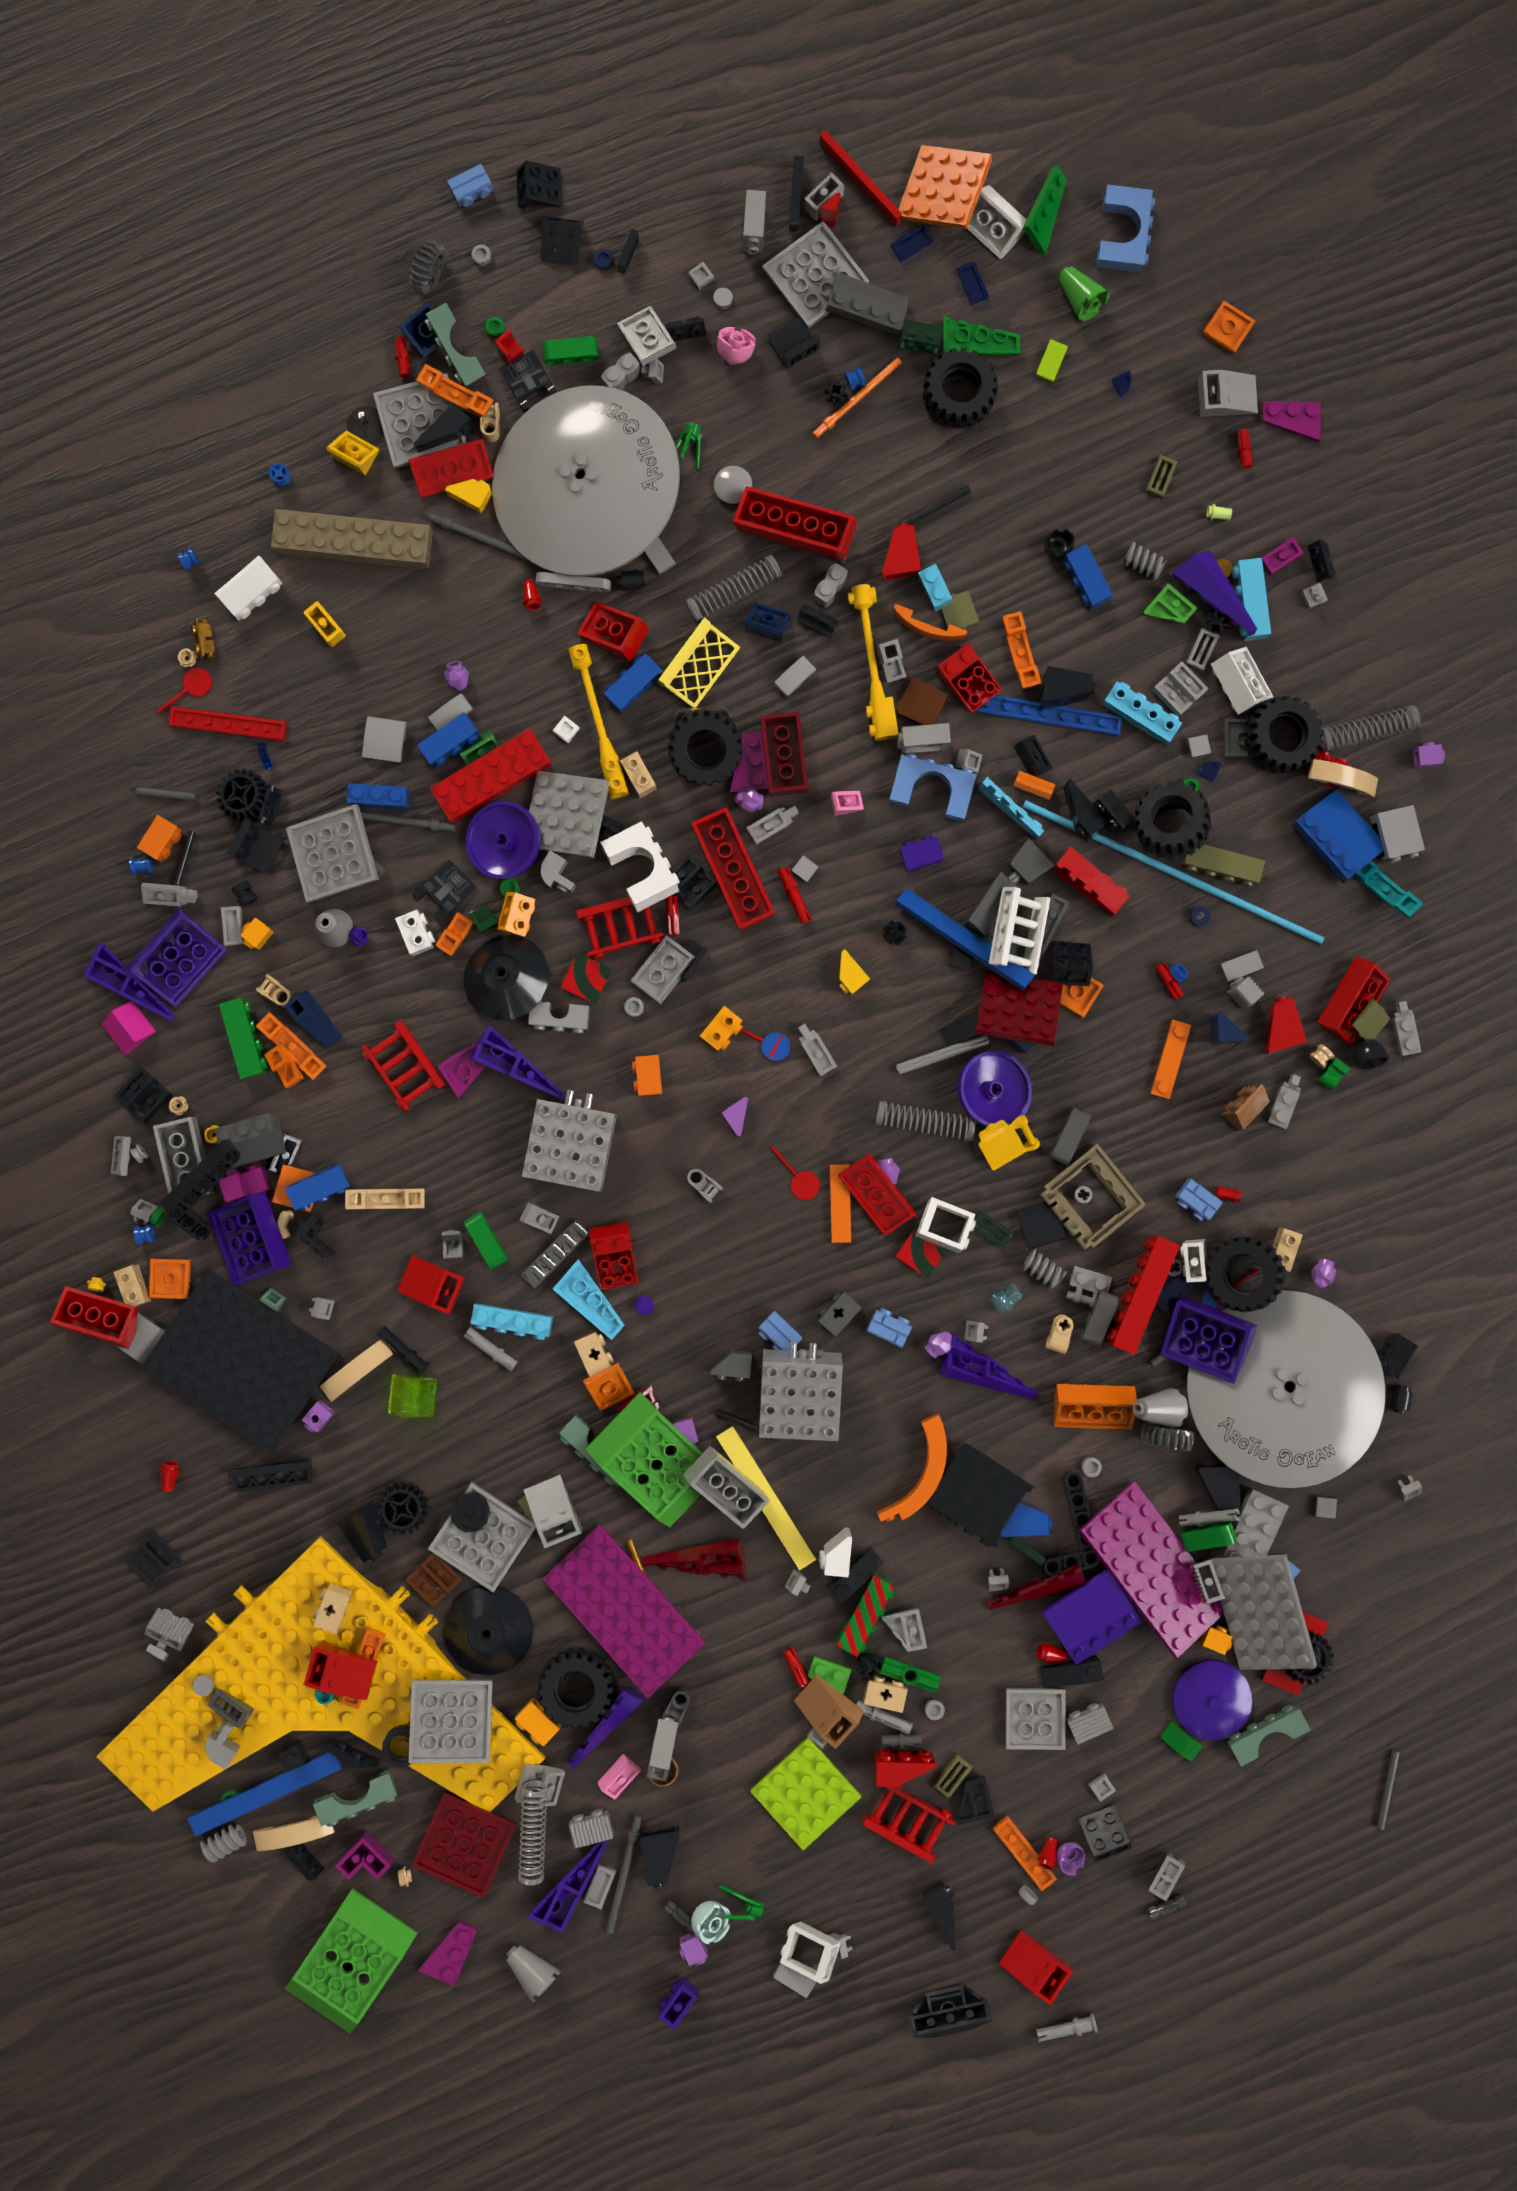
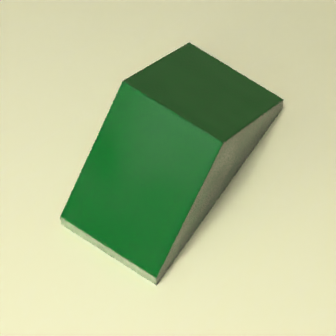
[1160,1721,1203,1762]

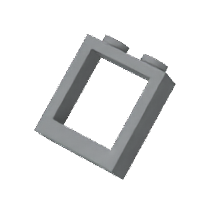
[743,190,766,255]
[897,723,951,754]
[647,1718,678,1781]

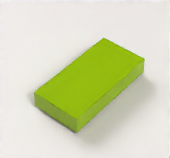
[1035,339,1068,383]

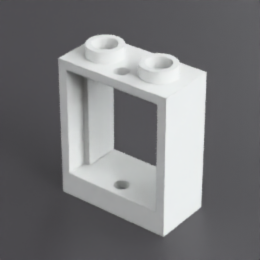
[915,1197,976,1253]
[780,1921,841,1984]

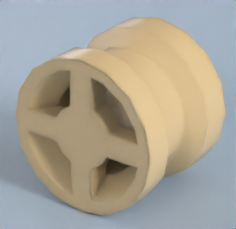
[1309,1044,1334,1068]

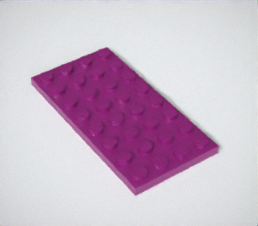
[1078,1482,1224,1658]
[543,1524,707,1698]

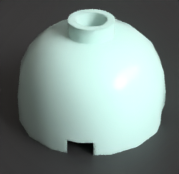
[691,1901,731,1944]

